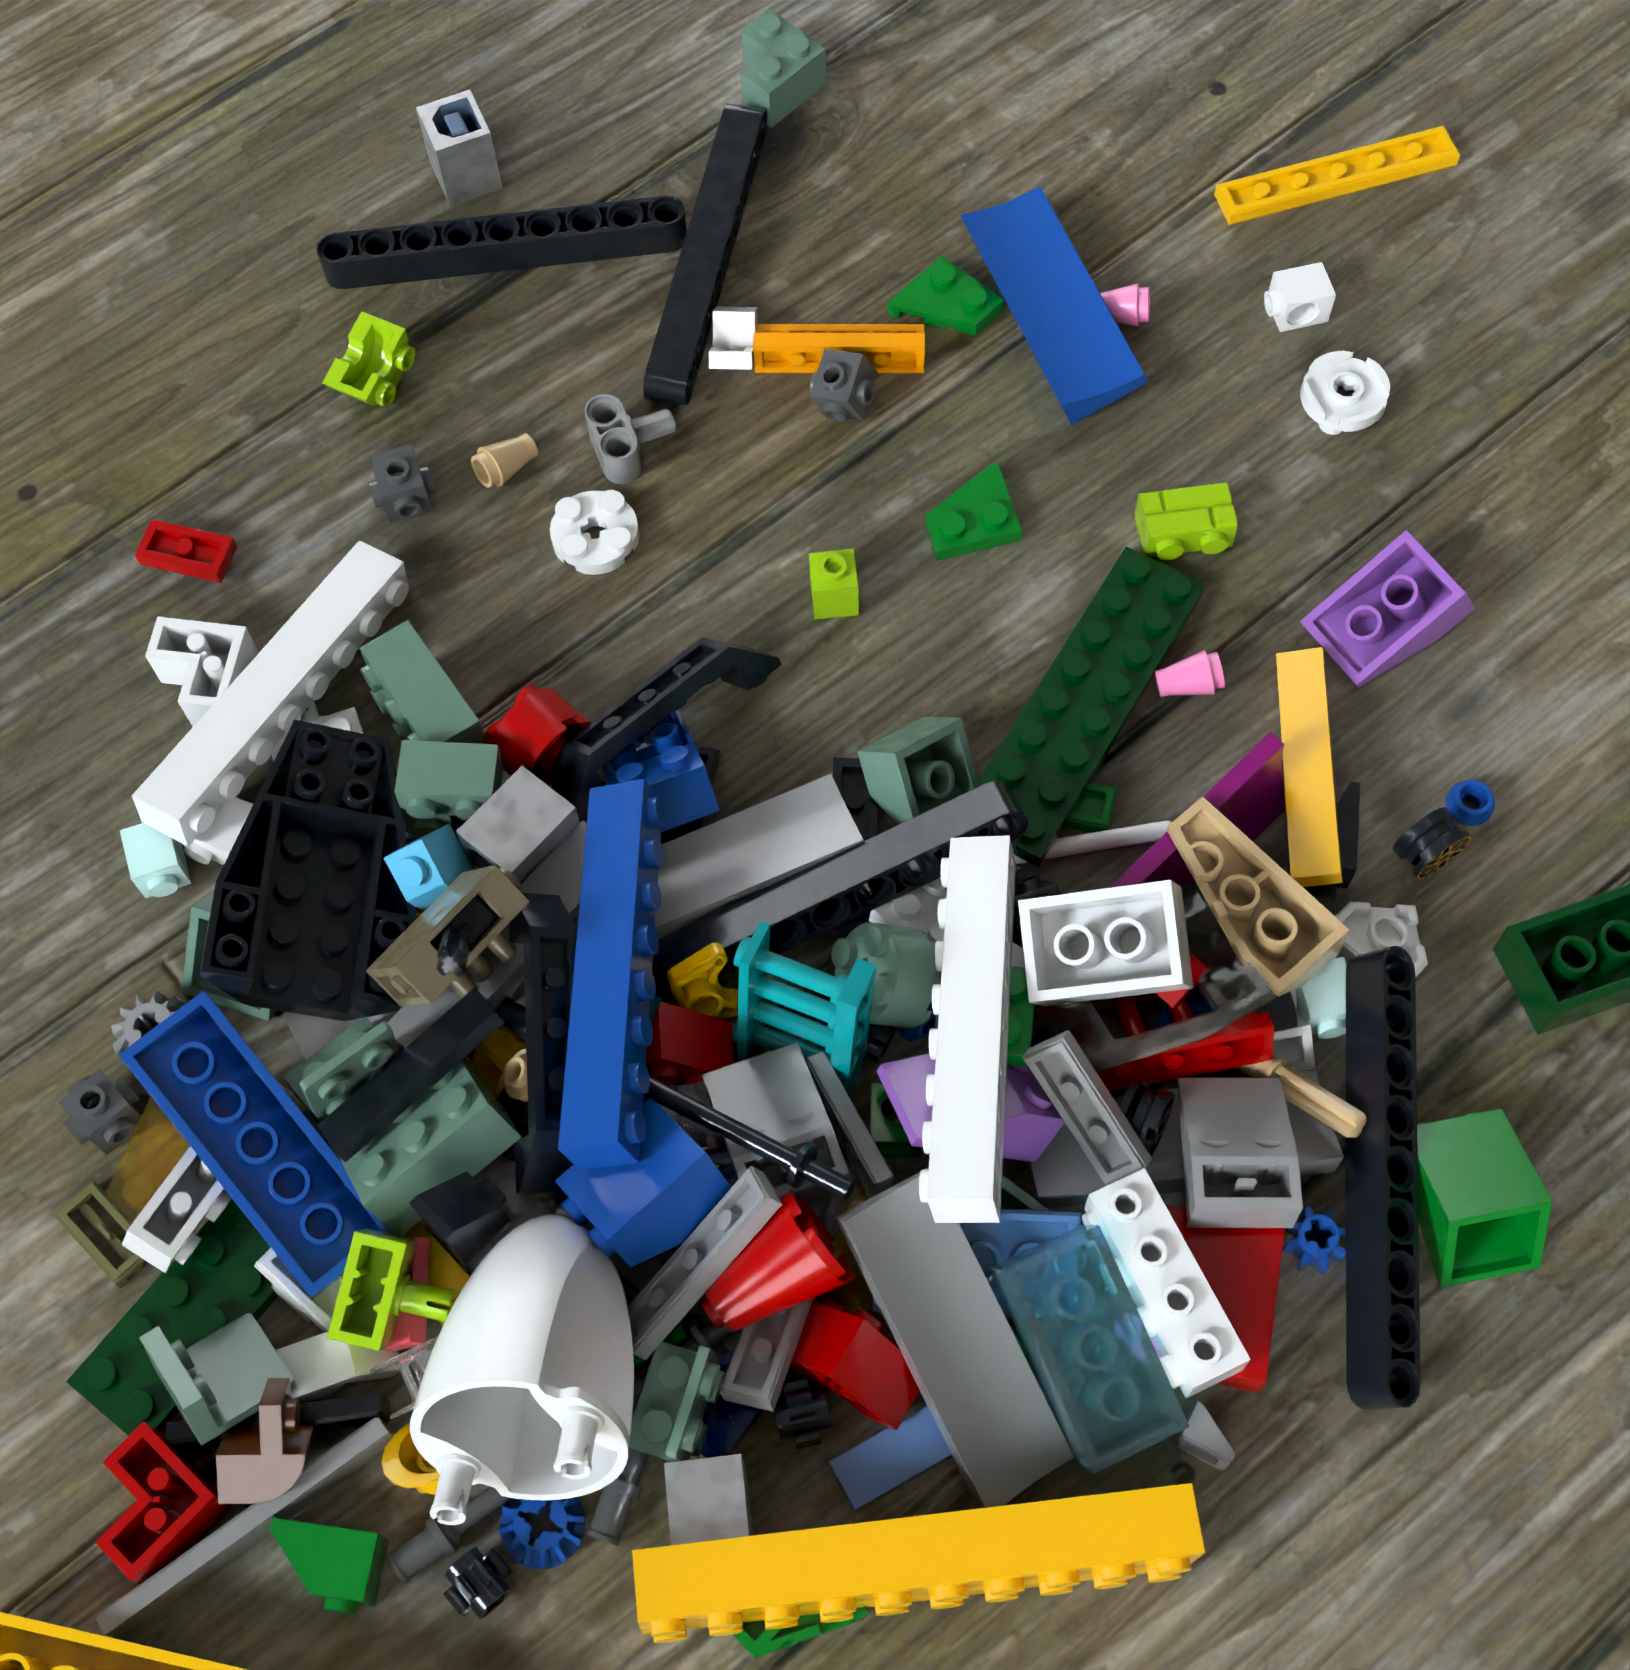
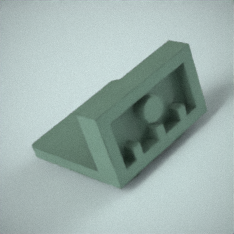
[282,1016,400,1124]
[139,1313,297,1446]
[629,1341,725,1462]

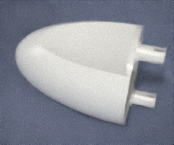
[410,1214,634,1525]

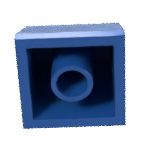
[555,1097,732,1268]

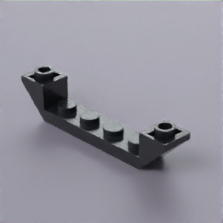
[552,637,782,823]
[509,892,577,1195]

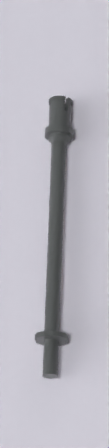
[386,1320,734,1584]

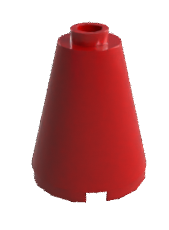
[701,1189,855,1331]

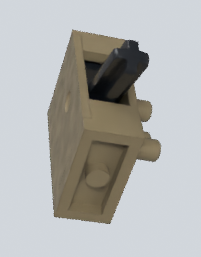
[366,865,530,1007]

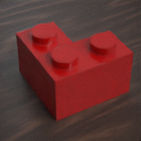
[646,1002,734,1094]
[789,1299,920,1430]
[95,1421,232,1584]

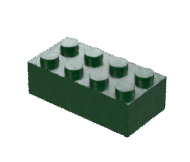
[1493,883,1630,1035]

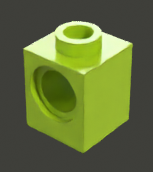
[809,549,859,620]

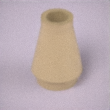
[471,433,538,488]

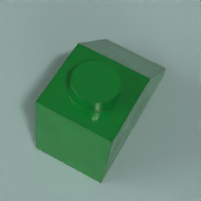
[269,1518,389,1615]

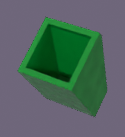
[1417,1109,1552,1288]

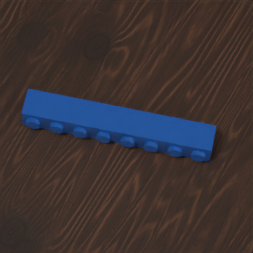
[558,779,667,1170]

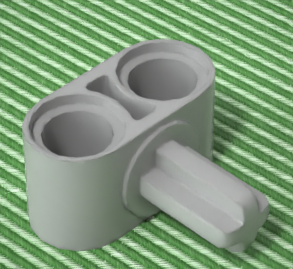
[585,394,676,485]

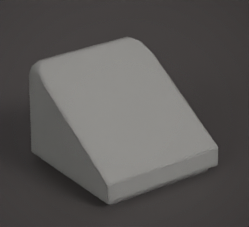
[1175,1400,1235,1471]

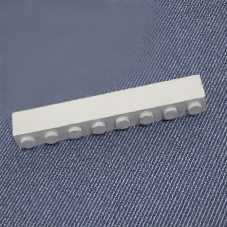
[132,540,409,846]
[919,835,1016,1223]

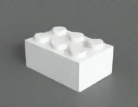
[1018,880,1193,1006]

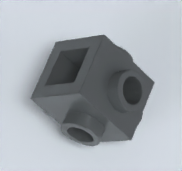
[809,349,878,422]
[368,444,435,522]
[59,1069,147,1155]

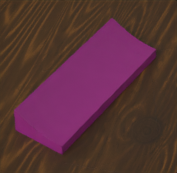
[1109,732,1286,896]

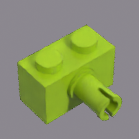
[327,1228,456,1351]

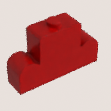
[1166,1205,1285,1393]

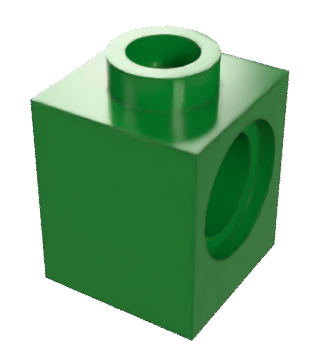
[870,1083,921,1157]

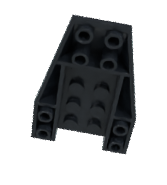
[199,719,417,1021]

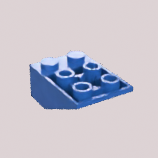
[602,709,720,833]

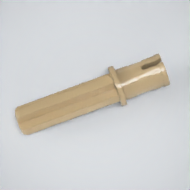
[1234,1056,1367,1138]

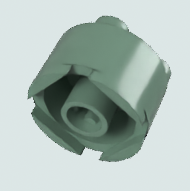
[831,922,942,1028]

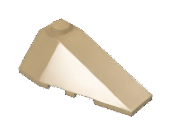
[1167,796,1350,997]

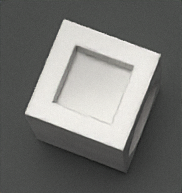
[1264,262,1336,332]

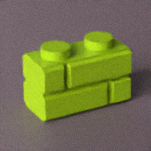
[1135,482,1237,560]

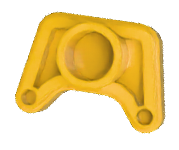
[667,942,738,1019]

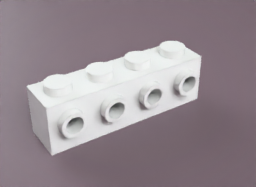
[122,1084,293,1273]
[1082,1168,1251,1399]

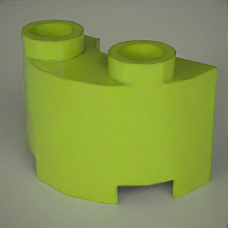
[322,311,416,407]

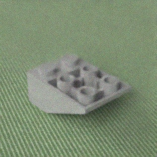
[702,1042,849,1201]
[1177,1078,1303,1228]

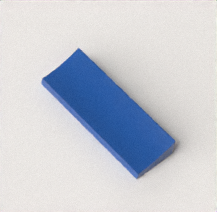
[960,186,1148,425]
[119,991,396,1299]

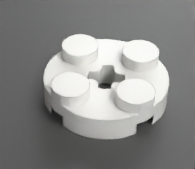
[1300,351,1390,435]
[550,490,639,575]

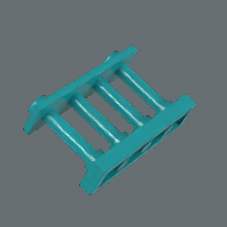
[732,921,877,1097]

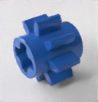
[1282,1206,1346,1275]

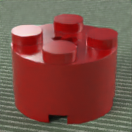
[484,684,591,786]

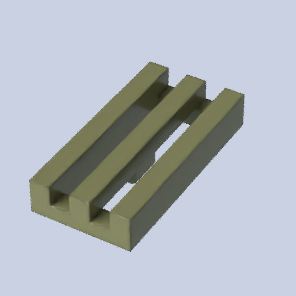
[53,1180,146,1288]

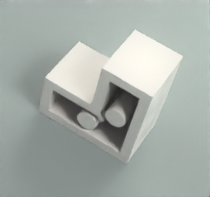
[145,617,259,726]

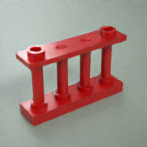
[1046,944,1274,1092]

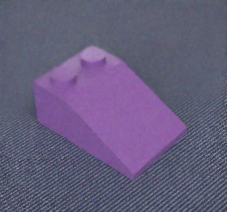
[1300,530,1475,688]
[877,1054,1065,1162]

